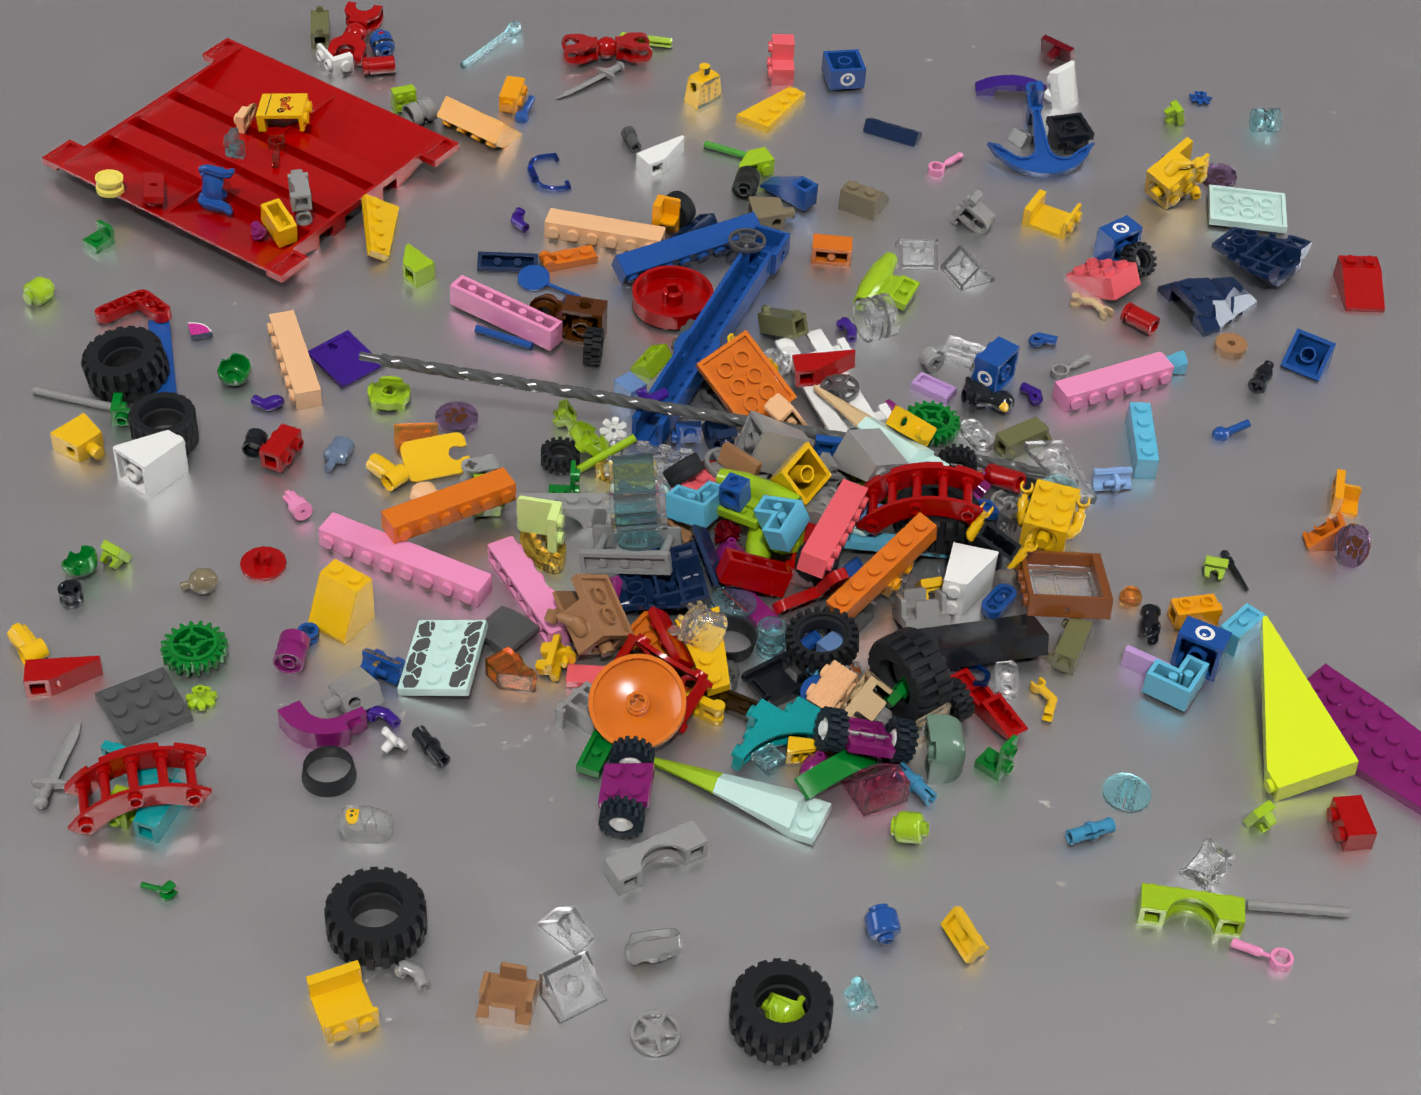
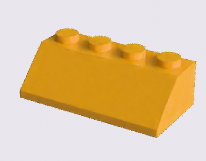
[437,96,522,149]

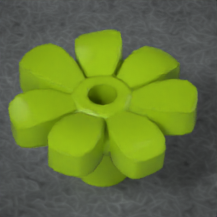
[186,685,217,711]

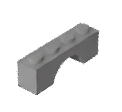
[516,493,606,528]
[604,819,708,896]

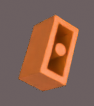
[811,233,853,267]

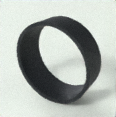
[721,616,757,663]
[302,746,357,797]

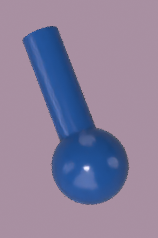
[514,95,535,123]
[1212,419,1251,442]

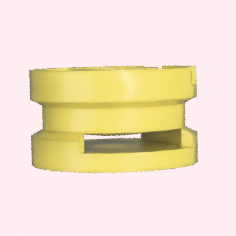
[95,169,124,198]

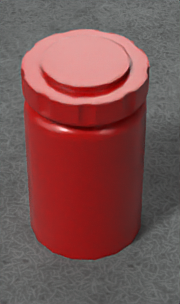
[362,55,396,76]
[1120,302,1160,336]
[984,463,1026,493]

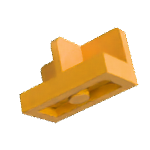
[652,194,681,232]
[1330,469,1362,518]

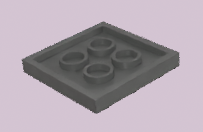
[94,667,193,747]

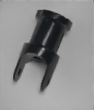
[1248,360,1274,394]
[1139,604,1161,646]

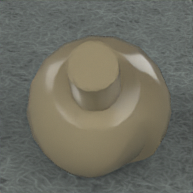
[180,568,218,595]

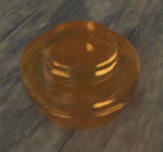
[1119,586,1142,607]

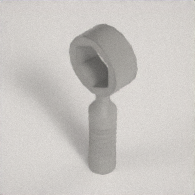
[1050,354,1091,381]

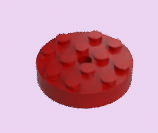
[632,265,714,330]

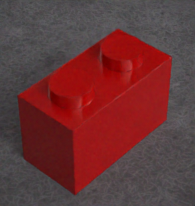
[1326,795,1378,852]

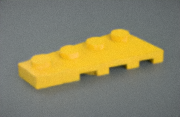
[736,87,805,133]
[361,194,399,262]
[675,606,730,697]

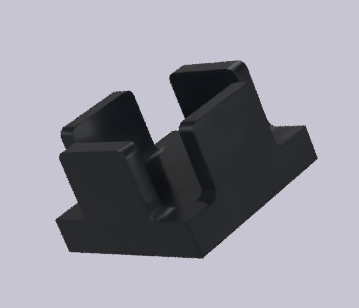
[1046,112,1095,155]

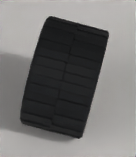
[128,392,199,455]

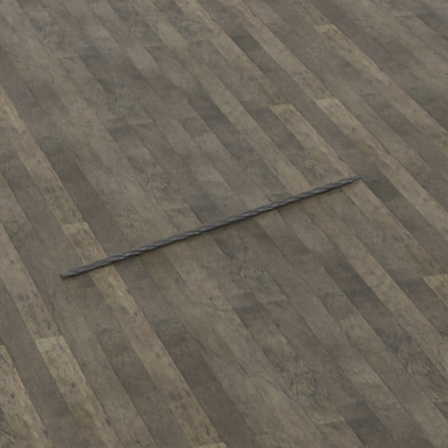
[359,352,1048,477]

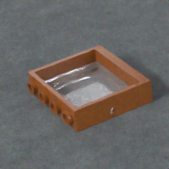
[1014,550,1113,620]

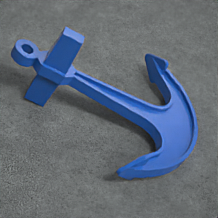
[987,81,1095,178]

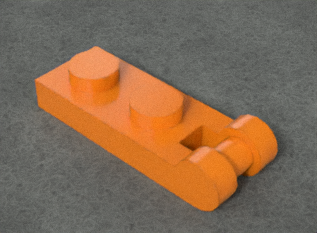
[538,245,598,272]

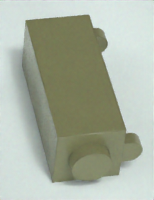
[310,5,330,50]
[757,304,809,339]
[993,416,1052,460]
[1046,618,1093,675]

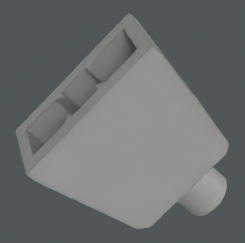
[321,666,385,714]

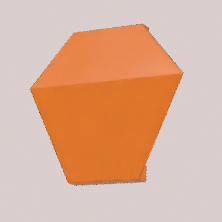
[1302,511,1348,551]

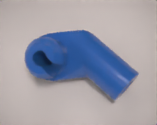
[1028,332,1058,348]

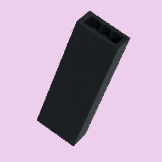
[919,614,1049,669]

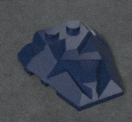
[1212,227,1312,287]
[1157,277,1257,337]
[616,541,711,612]

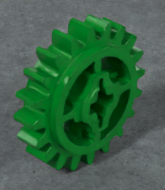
[901,400,961,447]
[160,621,228,677]

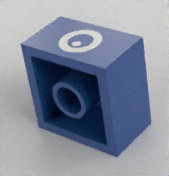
[821,49,866,91]
[1092,215,1143,261]
[971,336,1020,392]
[1170,616,1232,682]

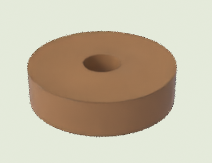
[1214,333,1248,360]

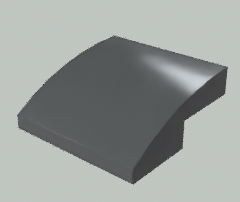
[484,606,539,656]

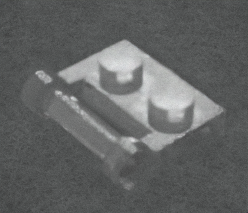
[938,335,986,372]

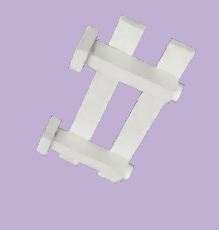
[775,329,892,432]

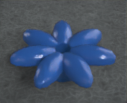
[1189,91,1212,106]

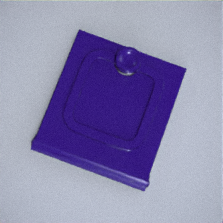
[308,330,382,388]

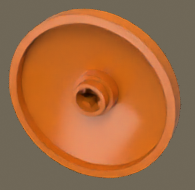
[588,654,687,748]

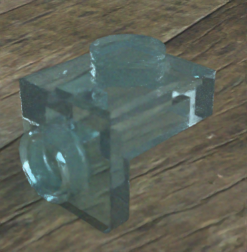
[223,127,246,159]

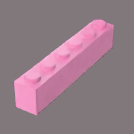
[450,275,563,351]
[1052,351,1174,413]
[487,536,573,645]

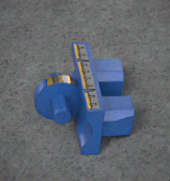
[360,648,406,686]

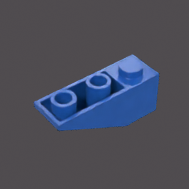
[760,176,818,211]

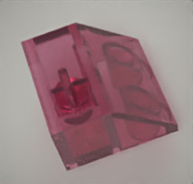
[841,763,911,817]

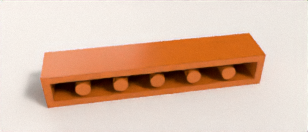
[381,467,516,544]
[826,512,937,618]

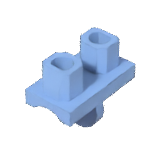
[1092,466,1133,492]

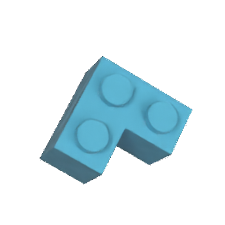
[666,481,720,528]
[754,495,810,552]
[1142,654,1209,712]

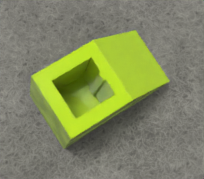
[739,147,775,178]
[403,244,435,288]

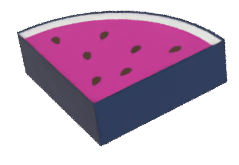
[188,322,213,341]

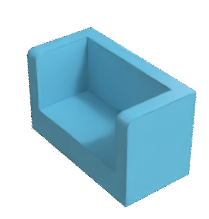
[1220,603,1266,657]

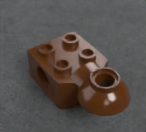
[529,294,608,345]

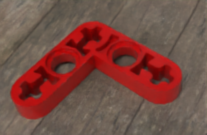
[94,289,172,324]
[772,567,850,616]

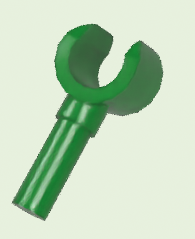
[140,880,178,901]

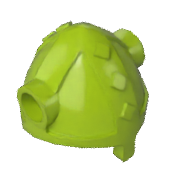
[761,992,805,1023]

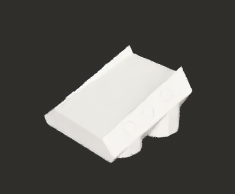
[1044,60,1079,111]

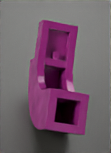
[277,700,368,750]

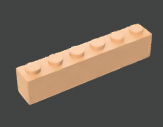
[544,208,666,251]
[266,310,322,410]

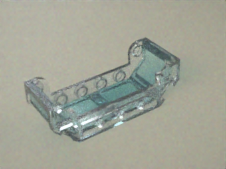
[604,452,668,534]

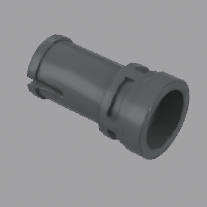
[621,126,642,153]

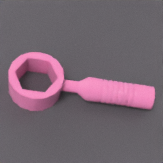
[927,152,964,177]
[1230,937,1294,973]

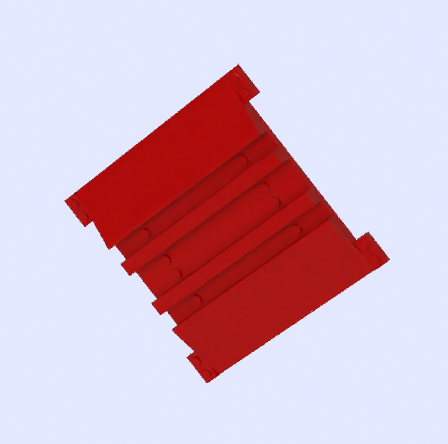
[42,38,459,283]

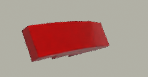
[950,667,1029,740]

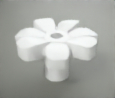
[600,416,627,444]
[381,726,407,754]

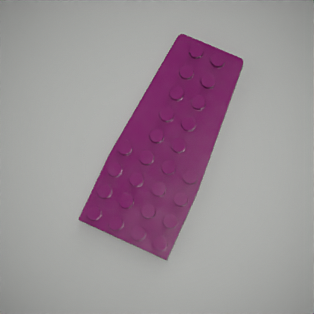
[1307,663,1421,815]

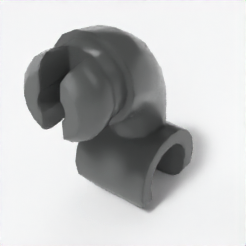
[726,658,740,690]

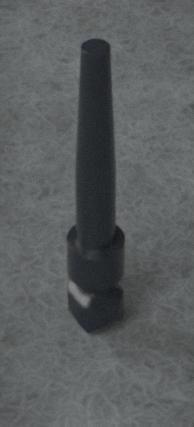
[1219,550,1249,591]

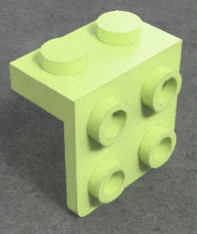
[517,496,565,553]

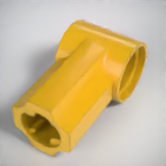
[366,453,410,491]
[7,623,50,666]

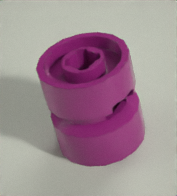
[273,629,310,674]

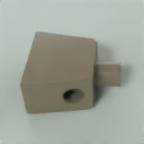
[748,196,795,230]

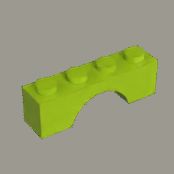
[1137,883,1245,938]

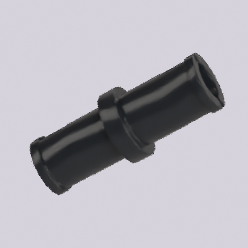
[412,725,450,768]

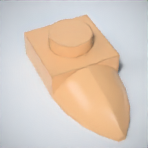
[234,103,257,134]

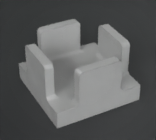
[892,586,951,629]

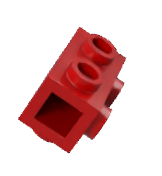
[259,423,304,473]

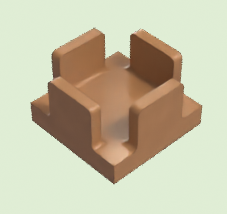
[475,962,540,1031]

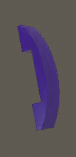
[975,75,1047,99]

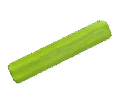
[620,32,672,49]

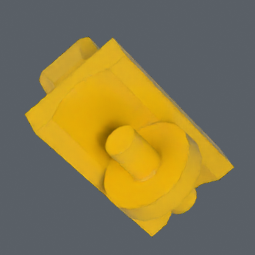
[535,634,577,682]

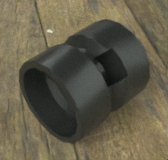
[731,166,761,202]

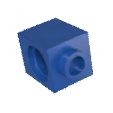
[719,472,751,512]

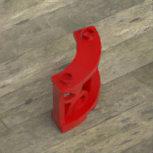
[614,633,714,734]

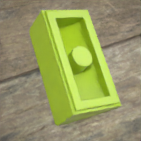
[630,344,672,379]

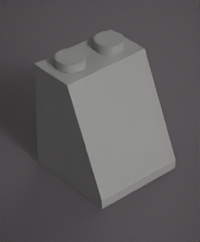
[735,410,811,474]
[832,428,909,482]

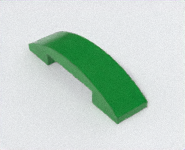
[794,749,878,801]

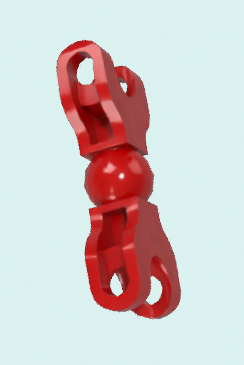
[328,1,384,67]
[561,32,653,64]

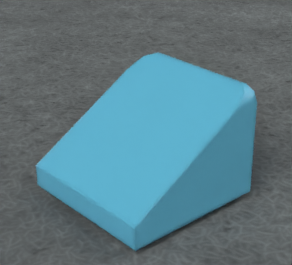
[1166,350,1188,375]

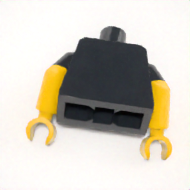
[966,502,1039,571]

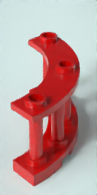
[856,462,984,536]
[64,742,212,837]

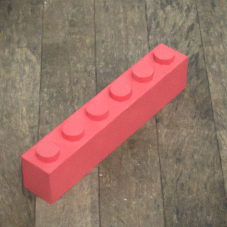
[796,479,869,579]

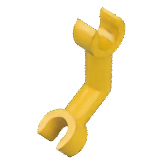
[1029,677,1058,722]

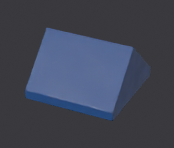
[1280,328,1336,382]

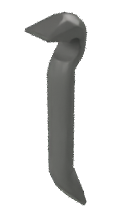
[700,385,737,443]

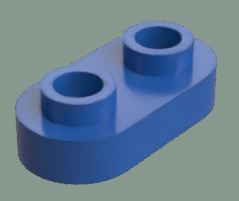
[980,584,1017,619]

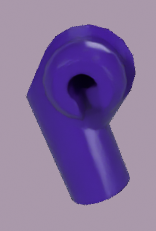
[511,207,529,233]
[836,317,857,343]
[1019,382,1043,405]
[636,387,669,401]
[251,395,285,412]
[366,706,401,729]

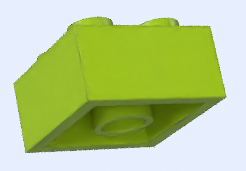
[390,84,417,114]

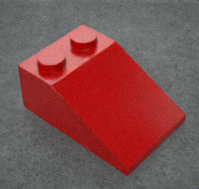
[1333,255,1385,312]

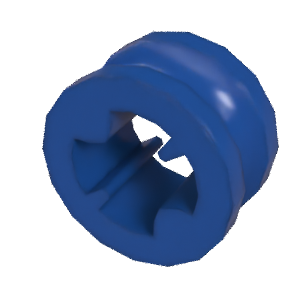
[298,622,319,646]

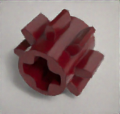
[713,520,741,543]

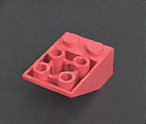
[1066,258,1141,300]

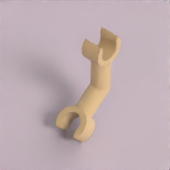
[1070,292,1114,320]

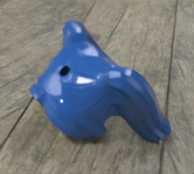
[198,164,235,215]

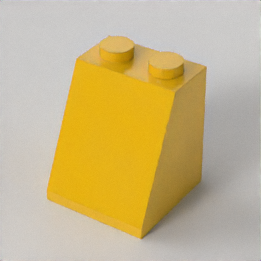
[769,442,832,506]
[308,559,375,645]

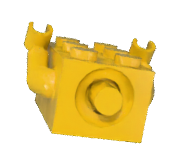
[1144,137,1210,210]
[1016,479,1091,552]

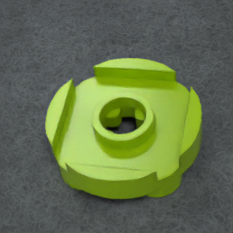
[367,376,411,412]
[569,421,610,456]

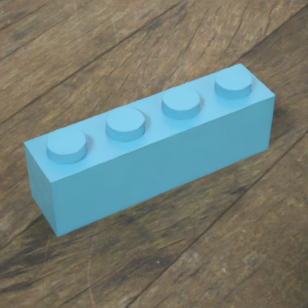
[1125,402,1159,479]

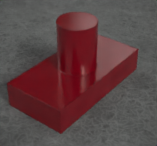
[1041,35,1075,64]

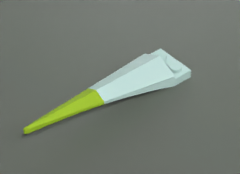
[654,757,832,845]

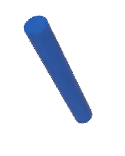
[474,325,534,350]

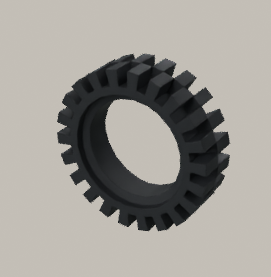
[785,606,859,674]

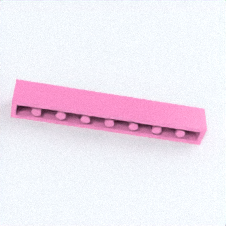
[318,512,492,608]

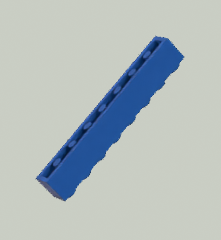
[611,212,761,285]

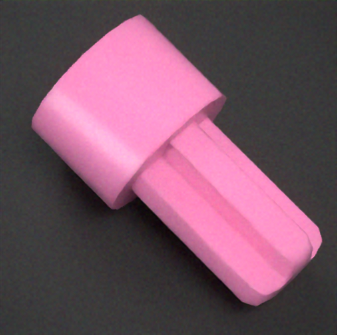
[283,490,313,521]

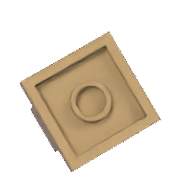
[840,669,893,721]

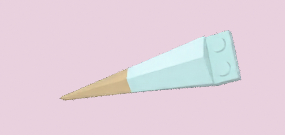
[814,384,949,466]

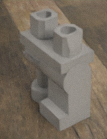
[287,169,312,226]

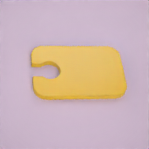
[400,432,470,483]

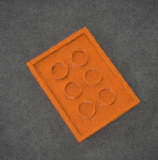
[695,330,797,428]

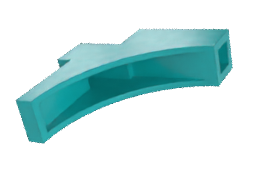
[731,696,821,772]
[100,740,184,844]

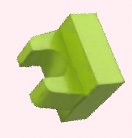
[1164,100,1185,126]
[552,399,577,430]
[100,540,132,570]
[1202,555,1229,582]
[1242,800,1277,833]

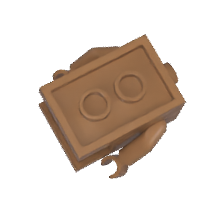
[544,574,634,657]

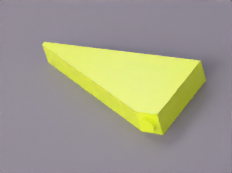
[1260,615,1359,801]

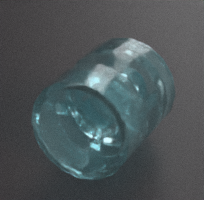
[1249,108,1282,132]
[755,616,787,660]

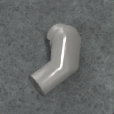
[394,960,431,991]

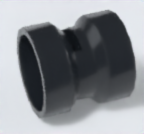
[242,428,268,459]

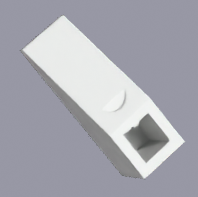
[636,135,685,180]

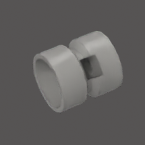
[402,97,437,125]

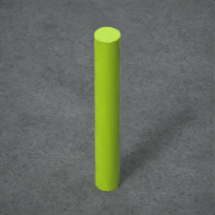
[576,434,637,474]

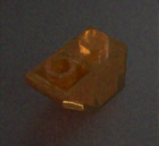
[485,647,538,693]

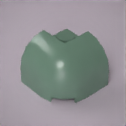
[924,714,966,784]

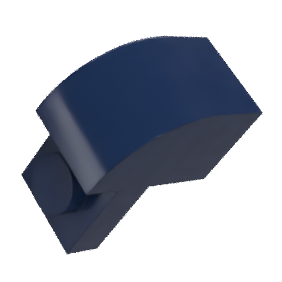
[702,421,738,450]

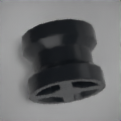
[57,579,84,609]

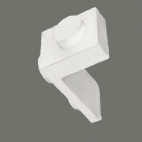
[316,43,354,77]

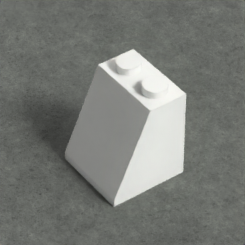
[113,430,189,500]
[942,542,999,617]

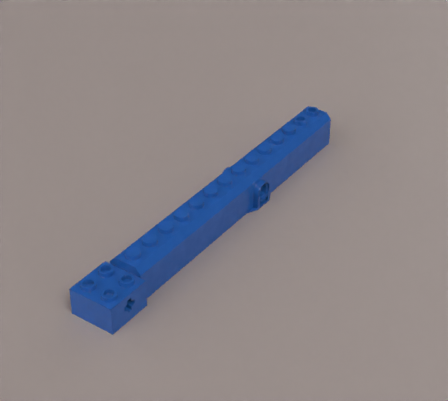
[632,223,791,450]

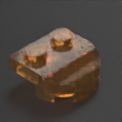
[394,423,438,459]

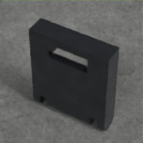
[741,651,811,707]

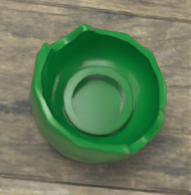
[217,353,251,386]
[61,545,98,578]

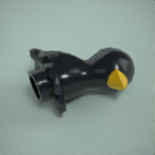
[961,376,1014,413]

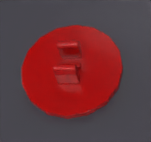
[240,546,287,581]

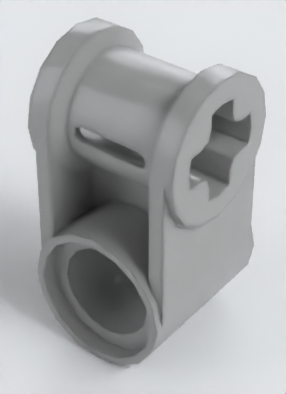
[460,454,502,482]

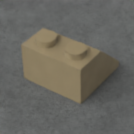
[838,180,889,221]

